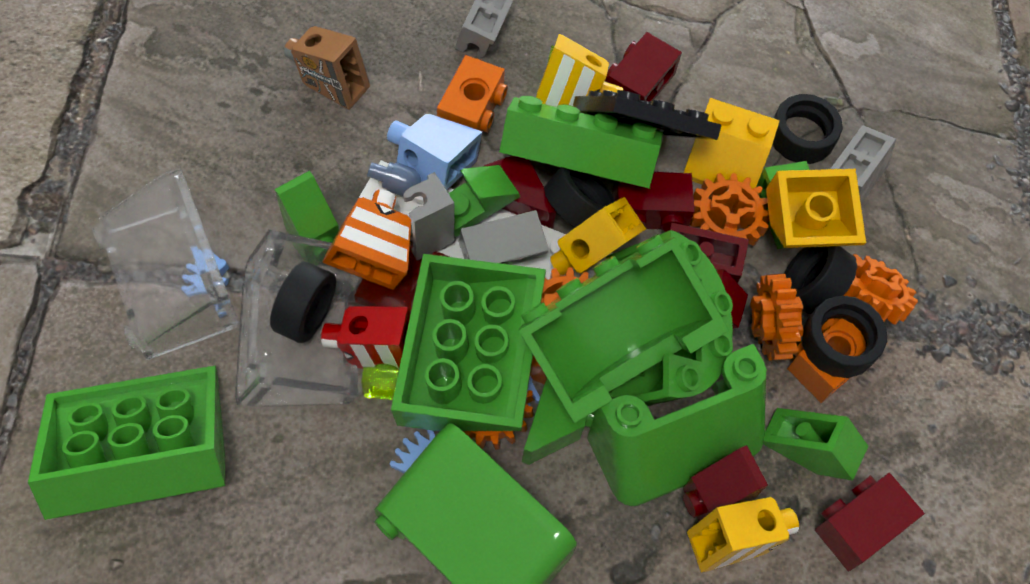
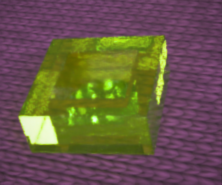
[361,364,399,400]

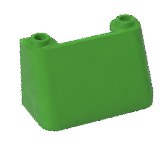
[587,344,767,506]
[374,423,577,584]

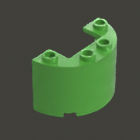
[606,230,733,406]
[519,234,730,423]

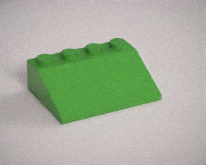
[499,96,663,188]
[391,254,546,431]
[28,365,225,520]

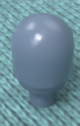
[367,162,421,196]

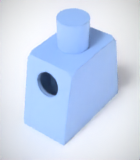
[387,114,482,190]

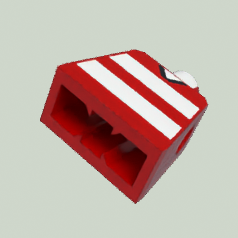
[321,306,411,375]

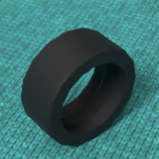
[773,94,843,164]
[544,167,616,228]
[784,246,857,314]
[270,261,337,343]
[802,296,887,378]

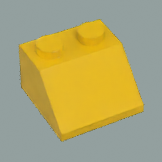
[683,98,780,189]
[766,168,866,248]

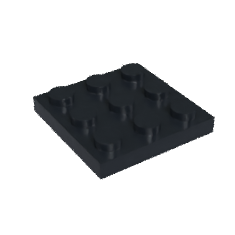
[573,90,721,140]

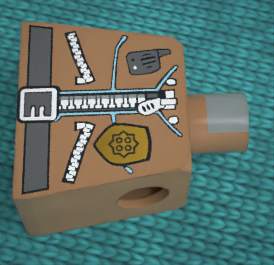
[284,26,370,110]

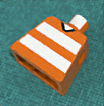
[322,190,411,290]

